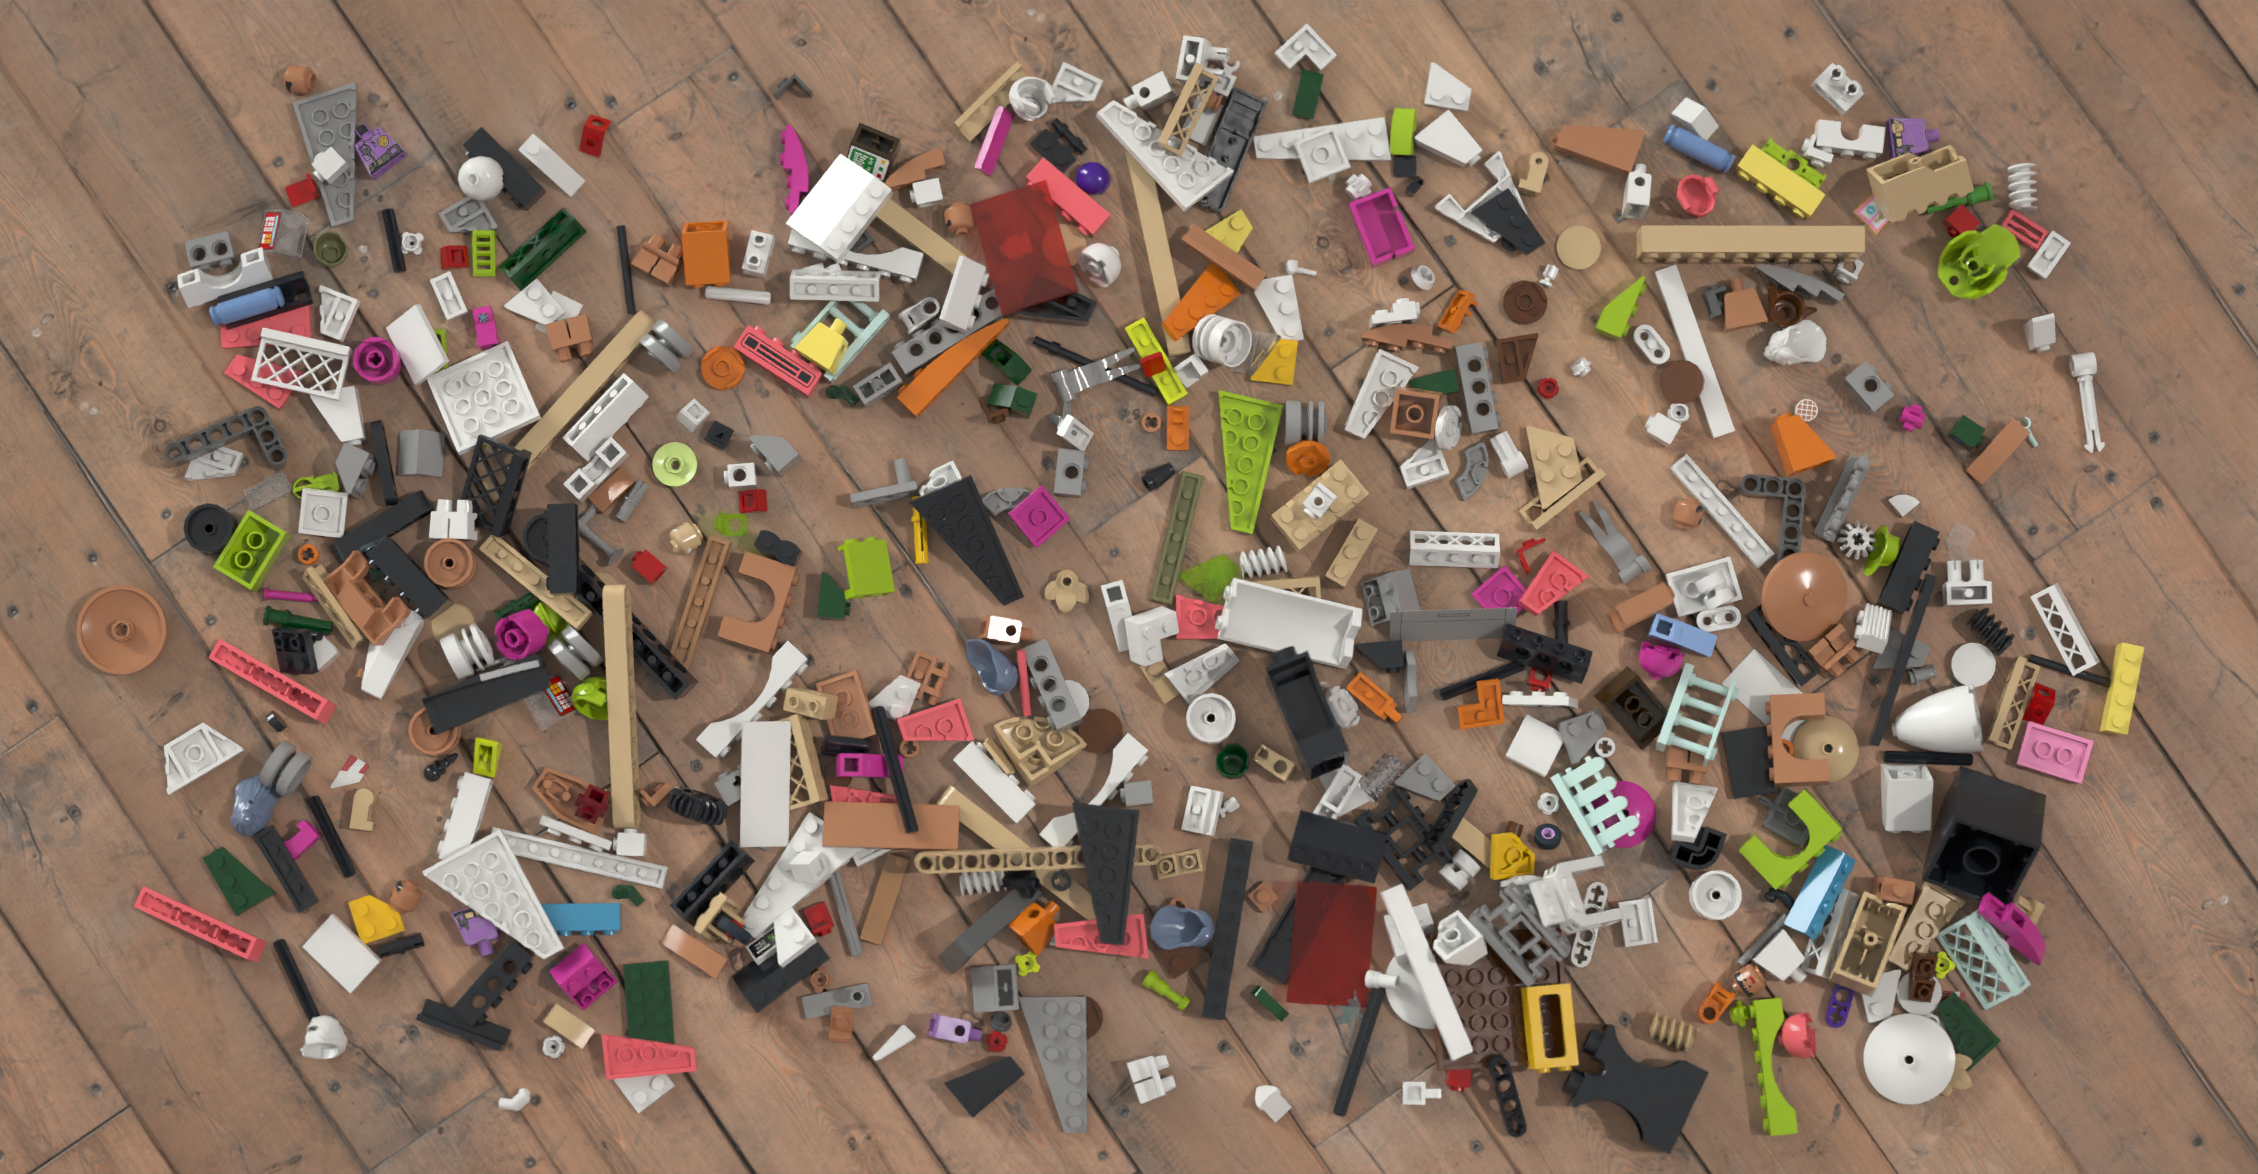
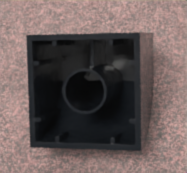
[1922,766,2046,905]

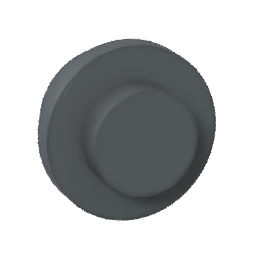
[989,1011,1012,1032]

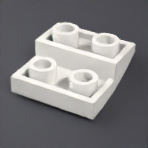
[1505,715,1563,778]

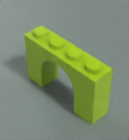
[1738,787,1843,890]

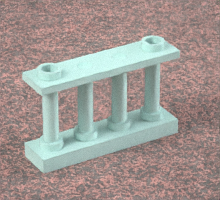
[791,300,890,384]
[1655,663,1739,767]

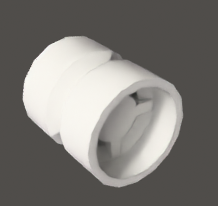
[1695,570,1735,611]
[1439,849,1481,892]

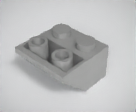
[749,435,802,477]
[336,442,377,499]
[1360,569,1421,626]
[971,964,1019,1013]

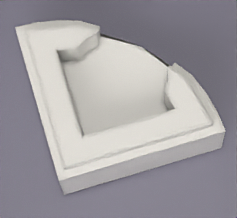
[1888,495,1920,517]

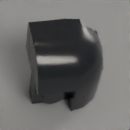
[1668,826,1727,870]

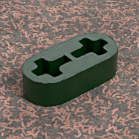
[1251,985,1289,1022]

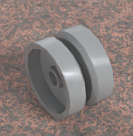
[639,319,695,374]
[548,625,605,682]
[258,740,313,798]

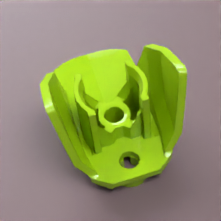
[1938,224,2020,300]

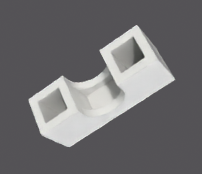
[1813,119,1885,160]
[564,437,629,503]

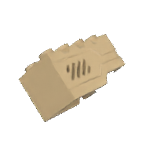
[1866,145,1974,223]
[1270,459,1369,553]
[1829,891,1907,997]

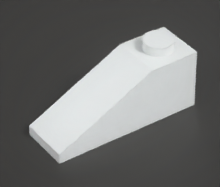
[519,134,586,198]

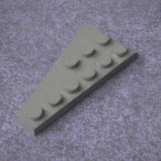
[293,82,357,228]
[1018,996,1088,1133]

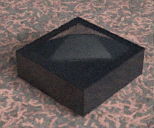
[704,420,734,450]

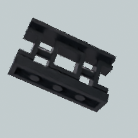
[1354,786,1453,891]

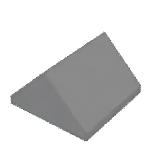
[398,429,445,478]

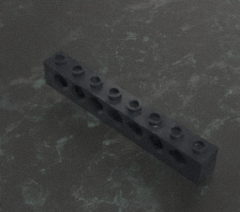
[575,558,698,700]
[1201,838,1253,1020]

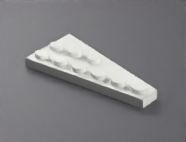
[1096,100,1234,212]
[742,812,865,939]

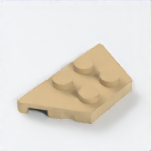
[1526,426,1582,511]

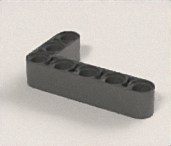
[165,406,287,470]
[1738,474,1806,564]
[938,888,1043,974]

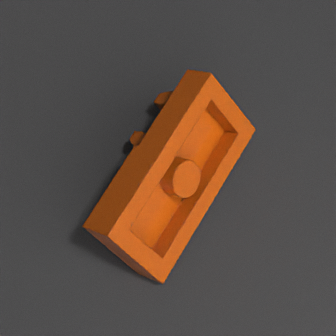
[1437,289,1478,334]
[1167,406,1189,451]

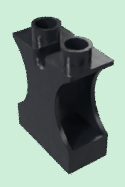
[1265,646,1349,781]
[1562,1024,1709,1154]

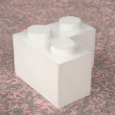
[1124,606,1179,667]
[1384,903,1435,966]

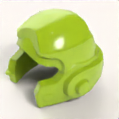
[571,676,608,720]

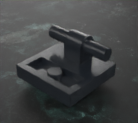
[272,627,323,675]

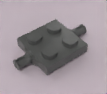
[1757,787,1810,848]

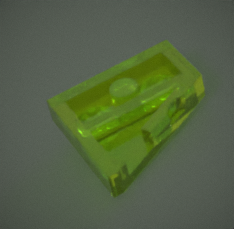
[1179,554,1240,603]

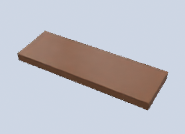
[822,801,960,851]

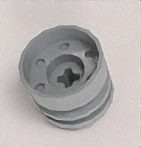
[1284,399,1327,446]

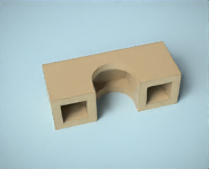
[1324,518,1378,589]

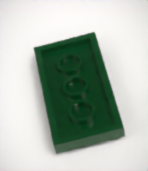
[623,961,675,1044]

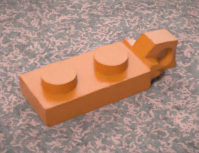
[1345,672,1403,724]

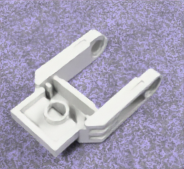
[1529,855,1624,934]

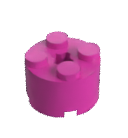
[353,337,402,385]
[494,609,549,660]

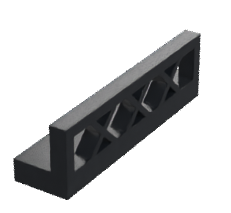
[217,271,313,330]
[1744,604,1820,688]
[253,825,320,914]
[416,999,512,1051]

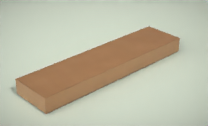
[860,853,910,945]

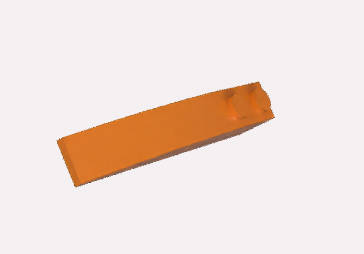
[897,318,1010,419]

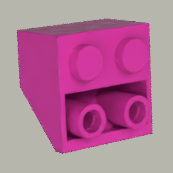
[549,942,618,1010]

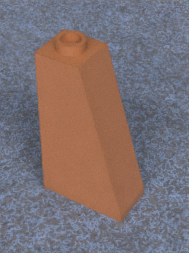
[1552,125,1646,176]

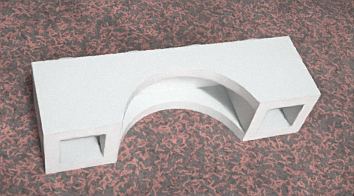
[177,247,273,308]

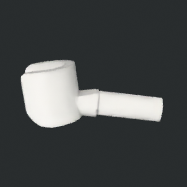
[1286,260,1317,277]

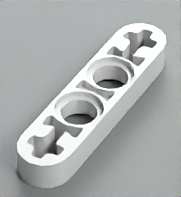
[1570,882,1608,967]

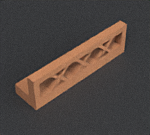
[1181,224,1267,292]

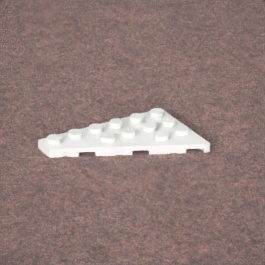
[422,829,565,959]

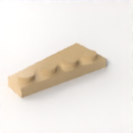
[1887,882,1966,970]

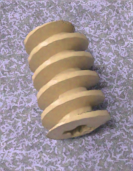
[1648,1011,1699,1053]

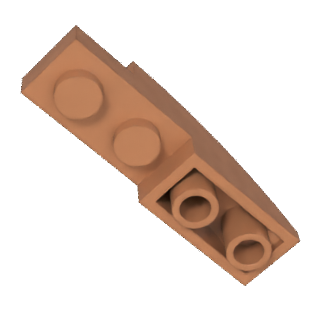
[1361,324,1453,355]

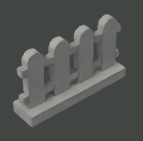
[1812,453,1871,544]

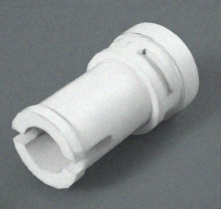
[1365,970,1400,990]

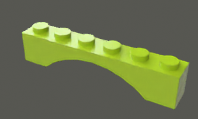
[1749,998,1798,1136]

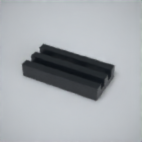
[821,735,871,756]

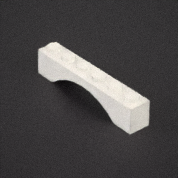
[788,229,924,284]
[696,641,809,759]
[1039,733,1149,853]

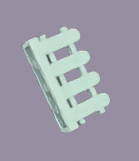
[1551,756,1639,856]

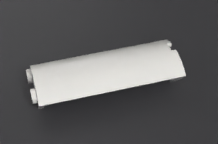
[1215,578,1362,669]

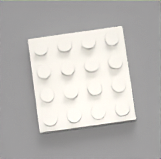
[427,341,541,455]

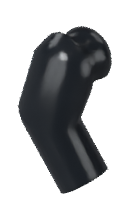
[1764,887,1795,911]

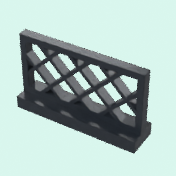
[460,434,532,538]

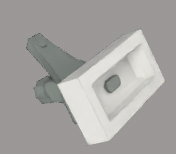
[1049,401,1094,451]

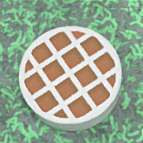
[1795,399,1818,422]

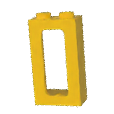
[1521,983,1579,1073]

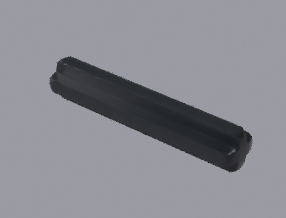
[382,208,406,273]

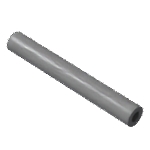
[1737,914,1788,967]

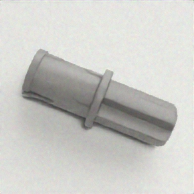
[614,479,649,523]

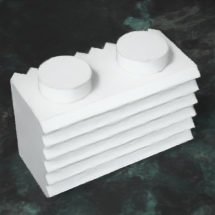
[1854,603,1892,654]

